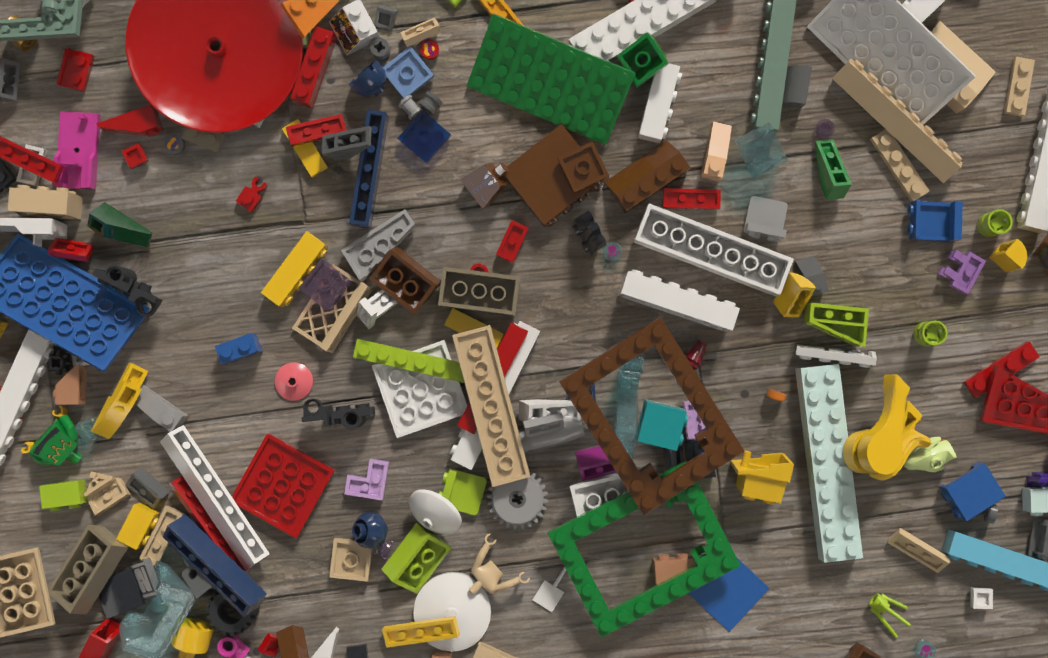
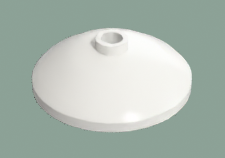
[409,489,462,534]

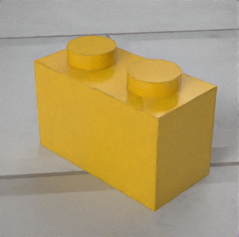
[116,503,160,550]

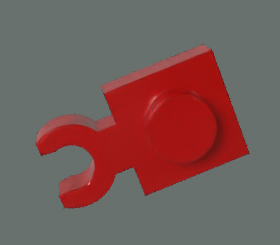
[235,177,268,213]

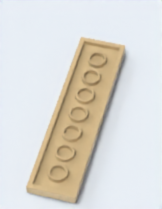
[452,325,530,487]

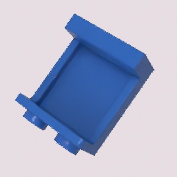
[907,200,963,242]
[939,462,1006,521]

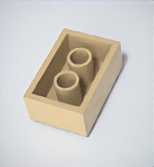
[8,185,83,220]

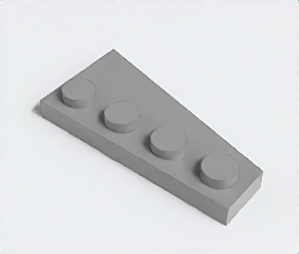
[341,209,416,282]

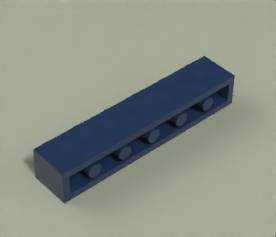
[349,109,389,229]
[163,515,267,617]

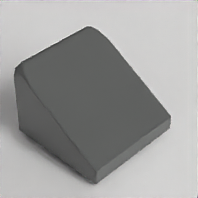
[374,5,398,31]

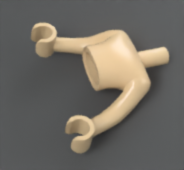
[469,534,530,595]

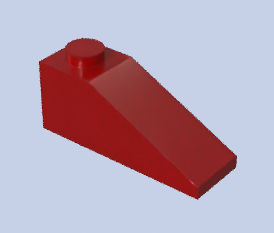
[96,105,164,137]

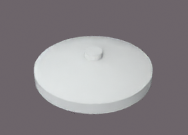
[413,572,491,651]

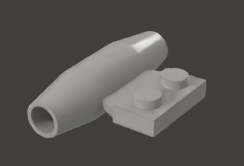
[519,413,585,452]

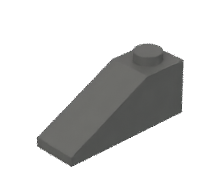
[322,126,371,161]

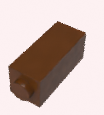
[276,625,309,658]

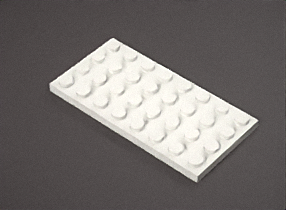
[807,0,976,125]

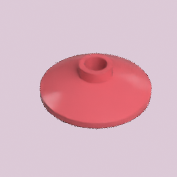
[275,362,313,401]

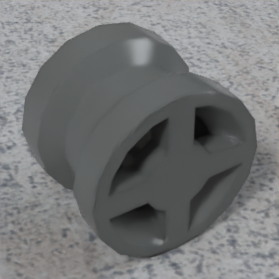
[370,38,391,61]
[418,91,442,115]

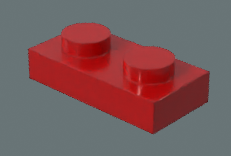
[496,220,529,263]
[48,238,94,262]

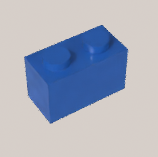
[215,333,263,365]

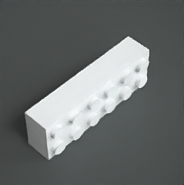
[618,269,740,332]

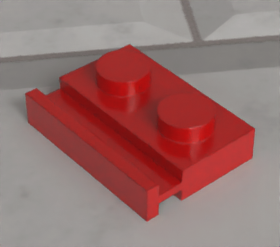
[56,48,95,92]

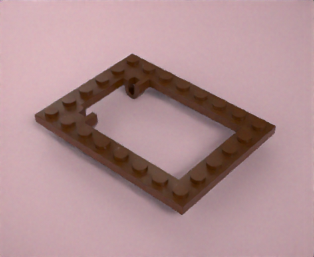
[559,317,744,515]

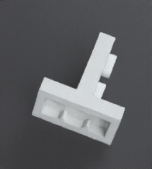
[357,290,399,329]

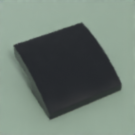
[98,568,146,619]

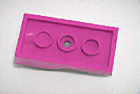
[52,112,101,190]

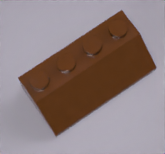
[604,140,691,214]

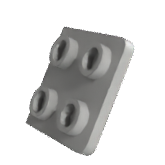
[743,196,788,242]

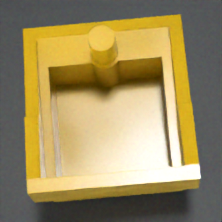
[730,450,794,505]

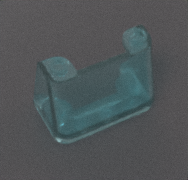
[119,561,195,658]

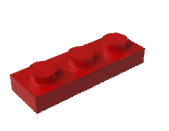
[286,114,347,147]
[662,188,721,210]

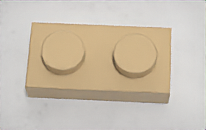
[400,17,442,47]

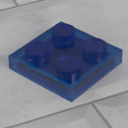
[397,110,451,164]

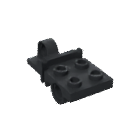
[92,265,163,316]
[301,398,375,429]

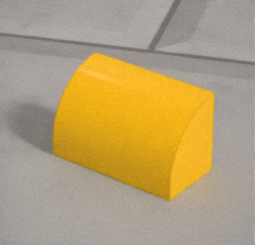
[989,239,1027,272]
[773,272,816,317]

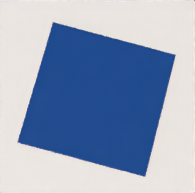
[688,558,769,632]

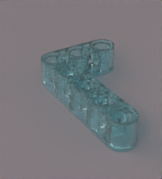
[615,354,644,459]

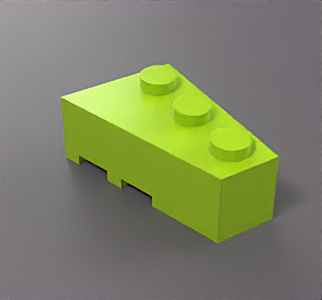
[804,303,869,348]

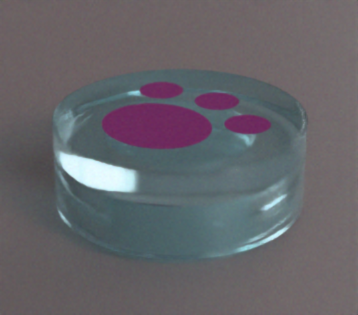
[603,242,622,262]
[914,640,936,658]

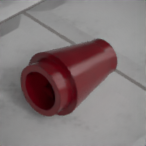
[685,340,707,370]

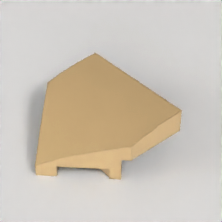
[84,472,131,516]

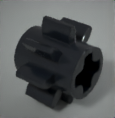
[46,351,73,375]

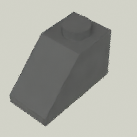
[794,256,829,296]

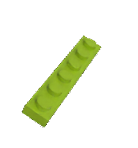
[353,339,465,383]

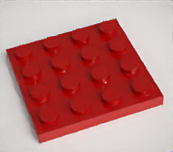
[231,433,335,538]

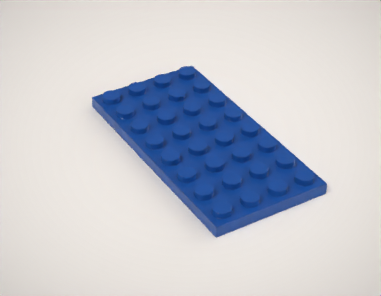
[0,233,150,373]

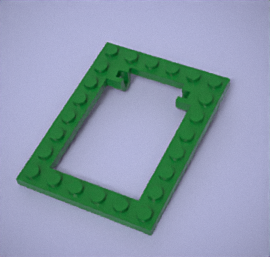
[547,461,741,638]

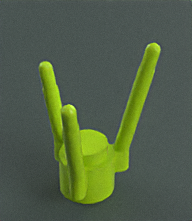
[869,593,911,638]

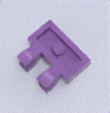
[938,250,986,295]

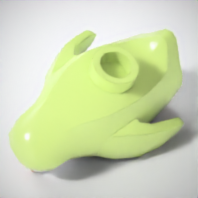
[904,437,957,472]

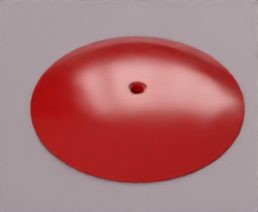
[125,0,303,133]

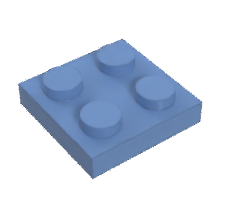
[383,46,434,99]

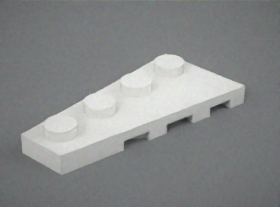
[796,344,877,368]

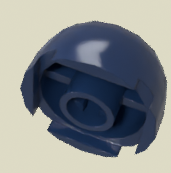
[348,60,387,97]

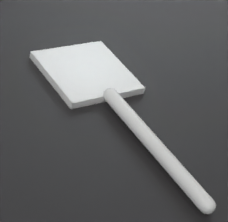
[532,567,566,612]

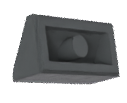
[126,467,170,510]

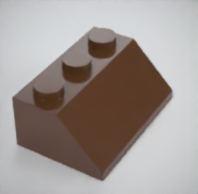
[370,246,441,315]

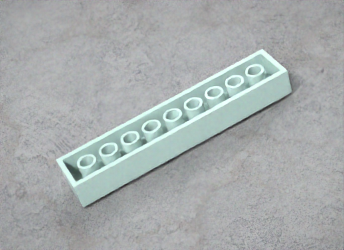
[795,364,863,563]

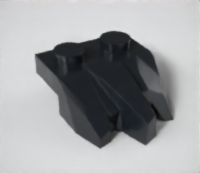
[572,210,607,255]

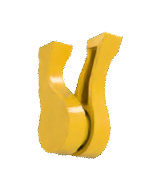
[843,374,932,481]

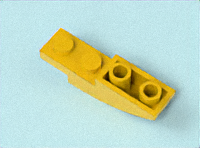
[91,362,148,439]

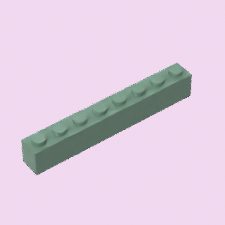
[750,0,796,134]

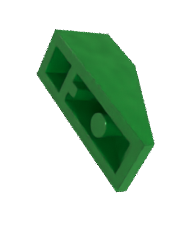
[815,139,852,200]

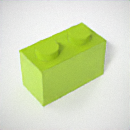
[39,479,88,512]

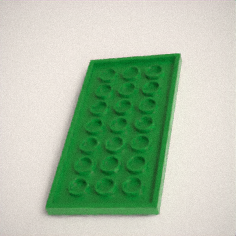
[466,13,636,145]

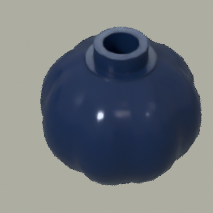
[352,512,388,549]

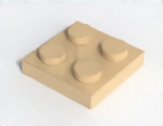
[329,538,372,582]

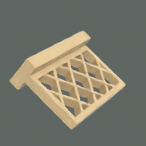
[292,264,373,354]

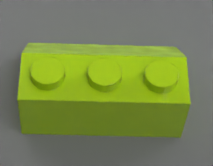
[381,523,452,594]

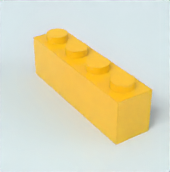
[261,231,328,307]

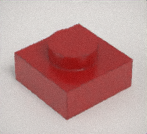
[122,143,149,169]
[258,633,280,657]

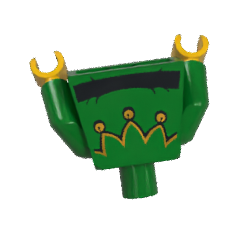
[21,405,82,466]

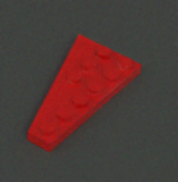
[980,365,1048,434]

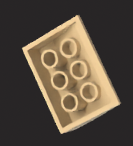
[930,21,996,114]
[0,547,55,638]

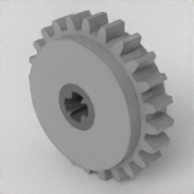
[487,472,548,530]

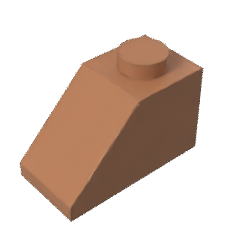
[53,366,86,405]

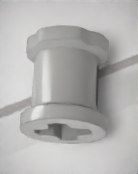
[398,95,423,121]

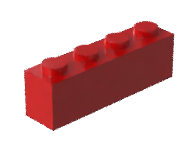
[290,26,337,109]

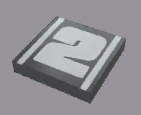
[130,557,163,600]

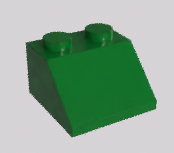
[617,32,669,87]

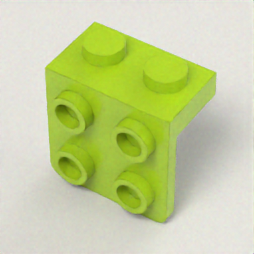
[439,468,487,515]

